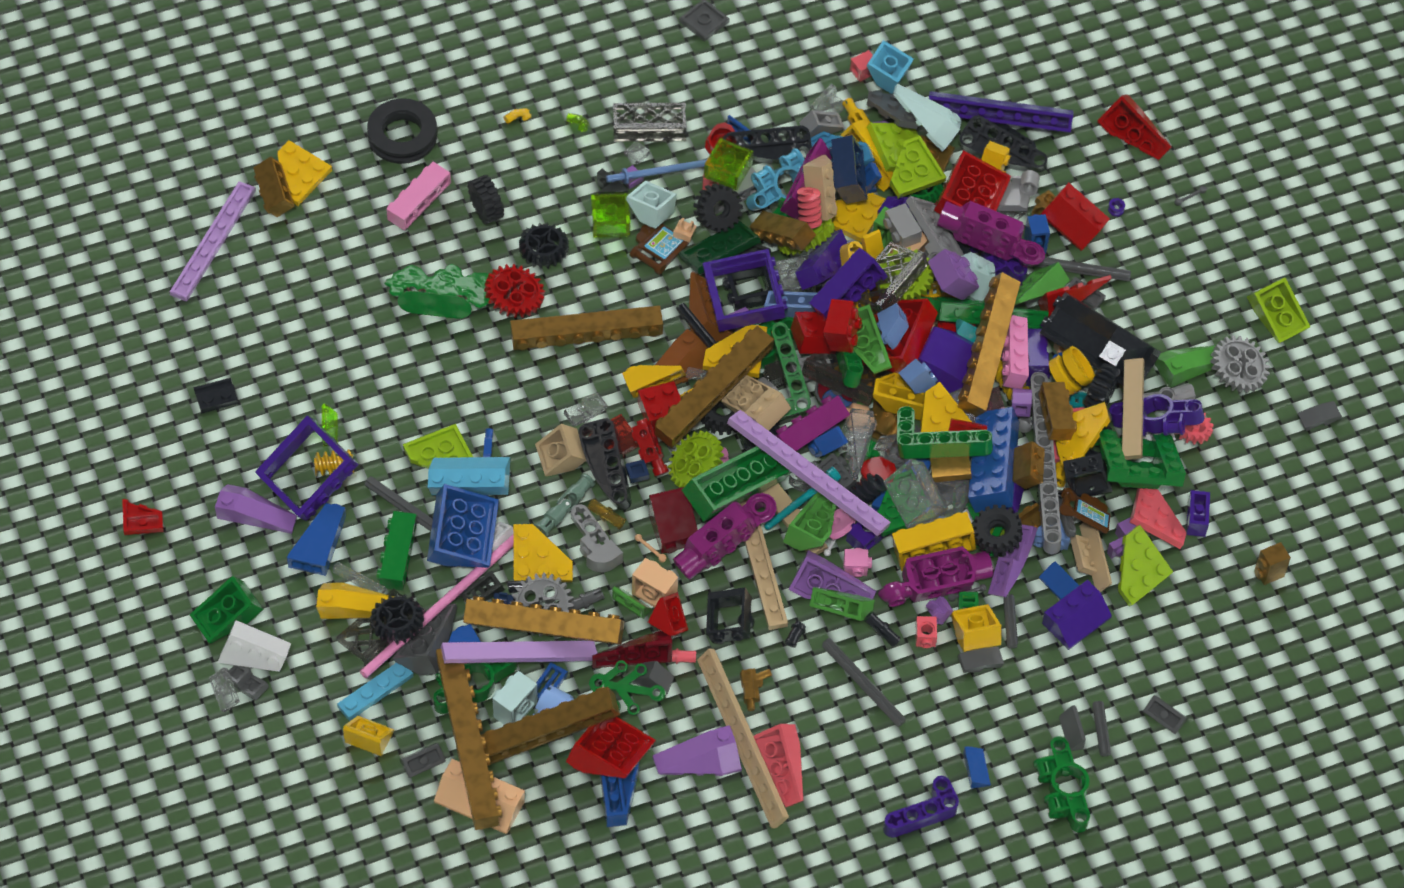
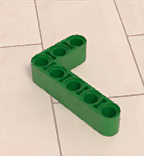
[771,322,811,421]
[836,350,864,388]
[897,406,993,459]

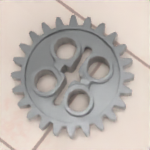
[1210,335,1270,393]
[510,573,575,637]

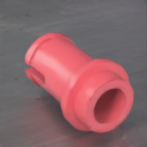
[672,648,696,664]

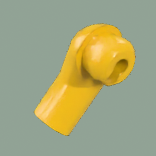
[503,108,532,124]

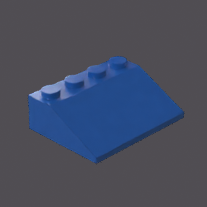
[427,484,499,568]

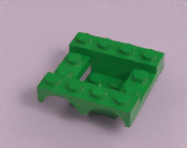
[1095,429,1186,489]

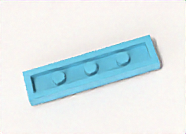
[337,663,413,721]

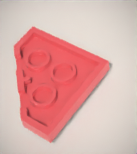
[1130,488,1186,549]

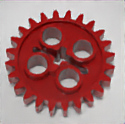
[484,264,545,318]

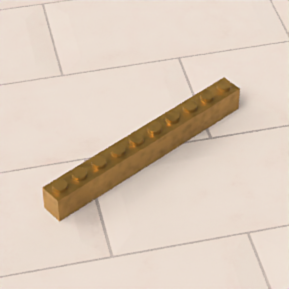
[436,649,502,830]

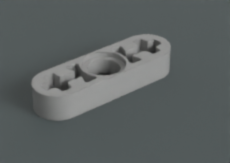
[571,504,609,548]

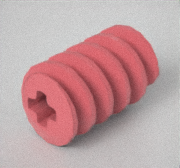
[797,187,822,229]

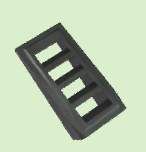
[460,571,505,602]

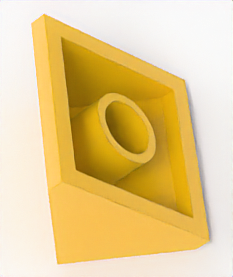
[343,716,394,756]

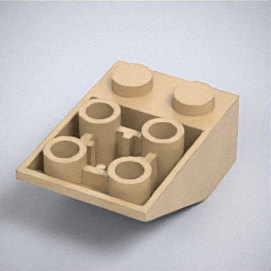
[721,375,791,431]

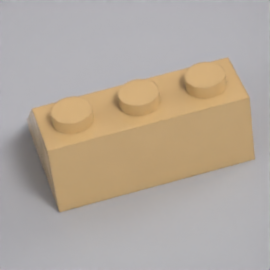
[803,155,837,221]

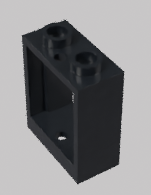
[722,266,772,311]
[1063,453,1113,497]
[706,587,752,644]

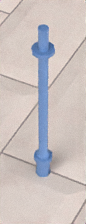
[606,152,747,185]

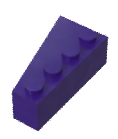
[795,229,847,290]
[809,248,888,319]

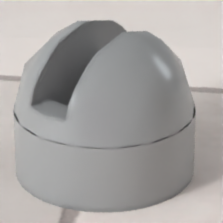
[1019,416,1033,433]

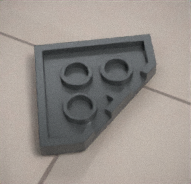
[867,91,918,129]

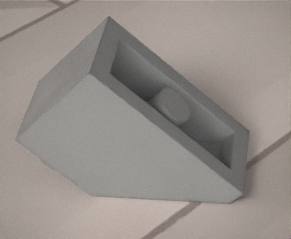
[799,110,845,138]

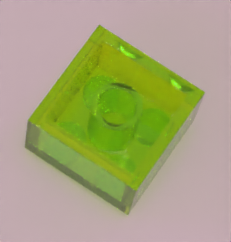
[704,138,753,191]
[591,193,630,238]

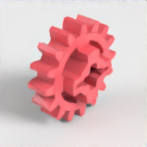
[1174,413,1214,445]

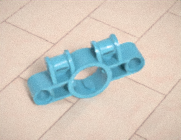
[746,148,804,211]

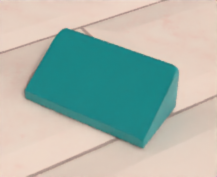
[956,319,977,343]

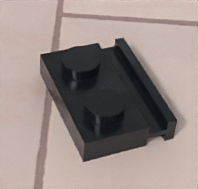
[193,378,238,414]

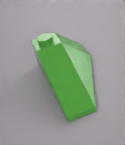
[1015,262,1070,305]
[853,304,892,374]
[1155,345,1216,388]
[783,492,836,551]

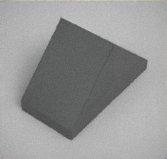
[632,661,674,695]

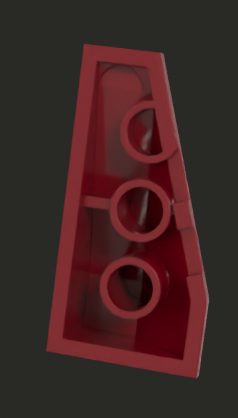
[592,631,672,668]

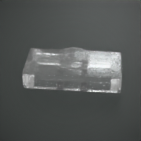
[209,667,240,712]

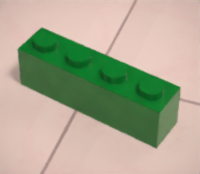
[377,511,417,591]

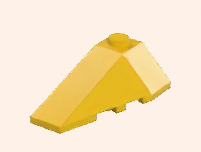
[840,119,893,191]
[316,583,393,619]

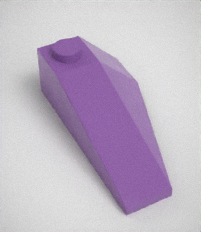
[215,484,297,534]
[789,550,876,599]
[652,725,742,776]

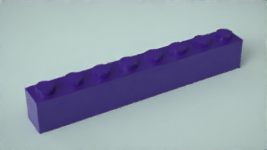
[929,91,1073,132]

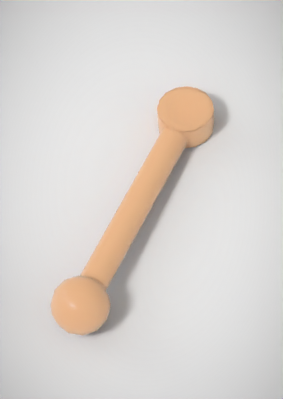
[635,534,666,563]

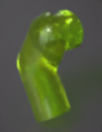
[566,113,589,132]

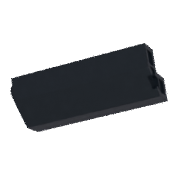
[1040,292,1161,386]

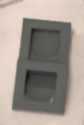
[1298,401,1342,431]
[958,647,1004,673]
[223,665,269,701]

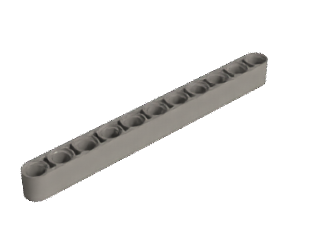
[1030,372,1062,554]

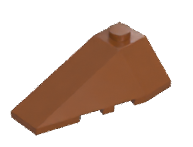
[689,272,733,341]
[655,329,708,385]

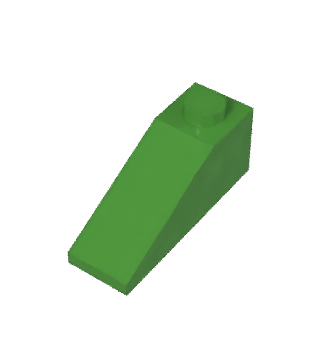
[810,587,875,621]

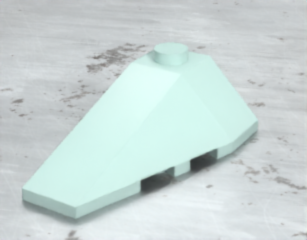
[893,84,961,151]

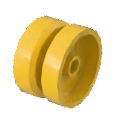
[1049,346,1095,395]

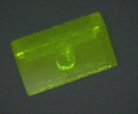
[322,404,338,446]

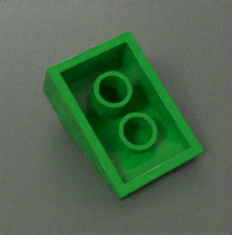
[189,575,264,644]

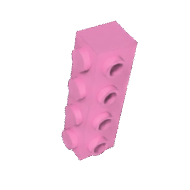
[386,162,451,231]
[1002,315,1029,389]

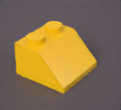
[951,604,1001,652]

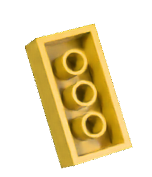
[892,512,976,571]

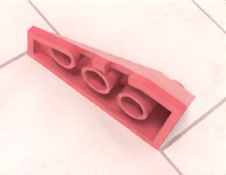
[753,724,803,807]

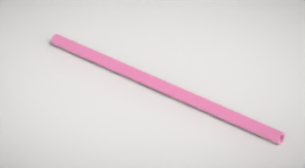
[360,534,514,678]

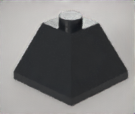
[1098,326,1150,374]

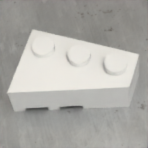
[217,621,291,672]

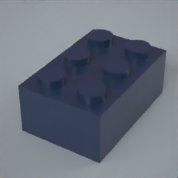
[829,135,868,204]

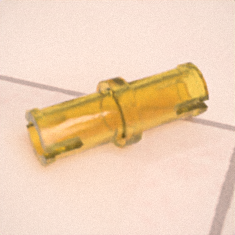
[587,498,626,530]

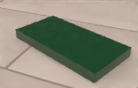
[678,221,761,274]

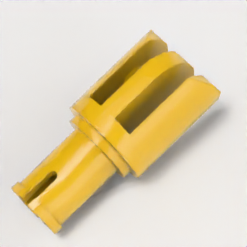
[842,98,871,125]

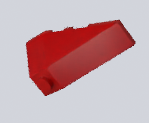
[1097,94,1172,160]
[1038,275,1112,318]

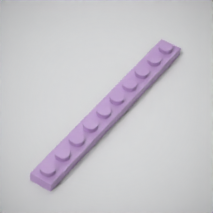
[727,410,891,536]

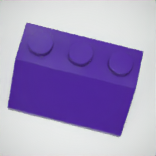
[1042,580,1112,650]

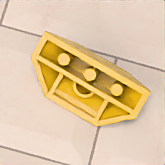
[872,373,924,420]

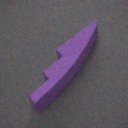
[988,525,1038,597]

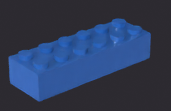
[968,407,1019,513]

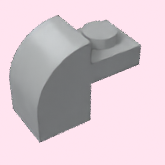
[579,535,623,572]

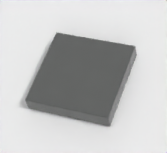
[679,0,730,42]

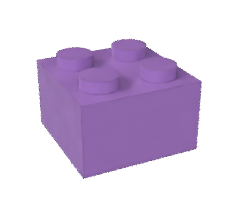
[928,249,979,300]

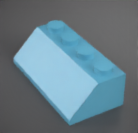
[428,457,510,495]

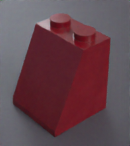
[649,487,698,554]

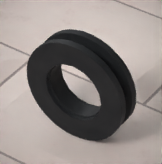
[367,98,437,164]

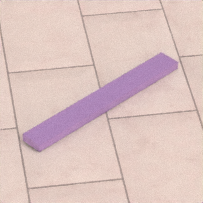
[170,181,256,302]
[441,641,597,663]

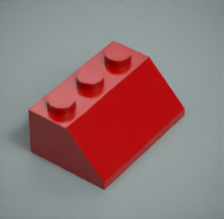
[1040,182,1110,251]

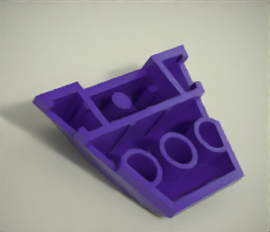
[918,326,973,401]

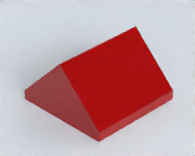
[648,592,688,636]

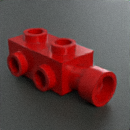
[632,418,669,476]

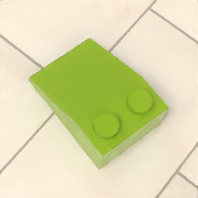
[1246,277,1311,344]

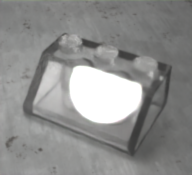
[883,459,948,529]

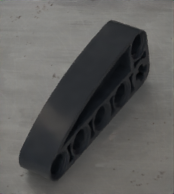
[960,115,1048,172]
[719,125,812,164]
[578,418,632,510]

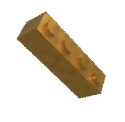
[749,211,816,251]

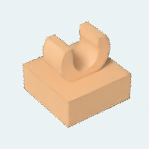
[673,218,697,243]

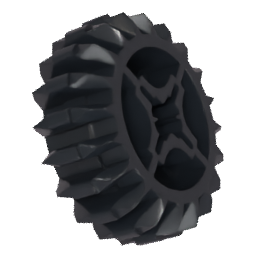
[519,222,569,270]
[1084,363,1120,408]
[370,593,424,645]

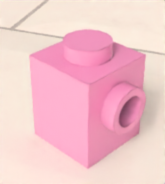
[844,548,872,577]

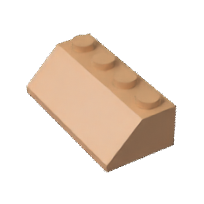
[434,759,525,835]

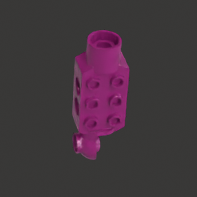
[937,201,1045,268]
[673,493,777,580]
[878,546,993,607]

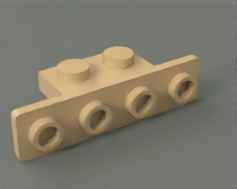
[1070,522,1112,592]

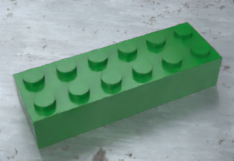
[682,446,792,521]

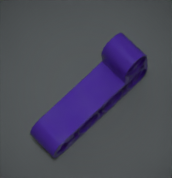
[883,776,959,838]

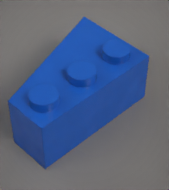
[600,761,640,827]

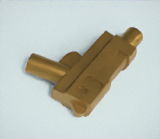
[740,668,772,711]

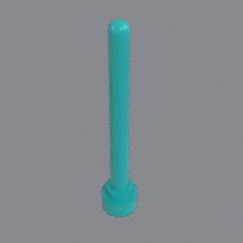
[764,467,841,530]

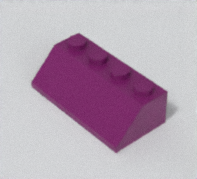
[780,138,832,220]
[775,395,850,451]

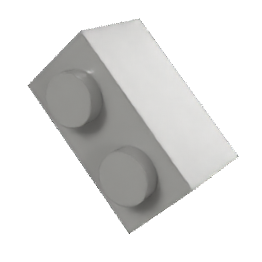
[883,203,922,248]

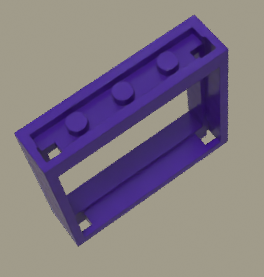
[703,249,788,332]
[255,415,359,521]

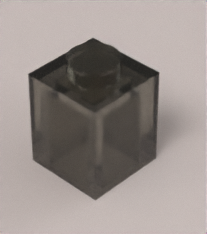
[762,361,792,388]

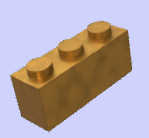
[253,156,295,217]
[1038,382,1077,440]

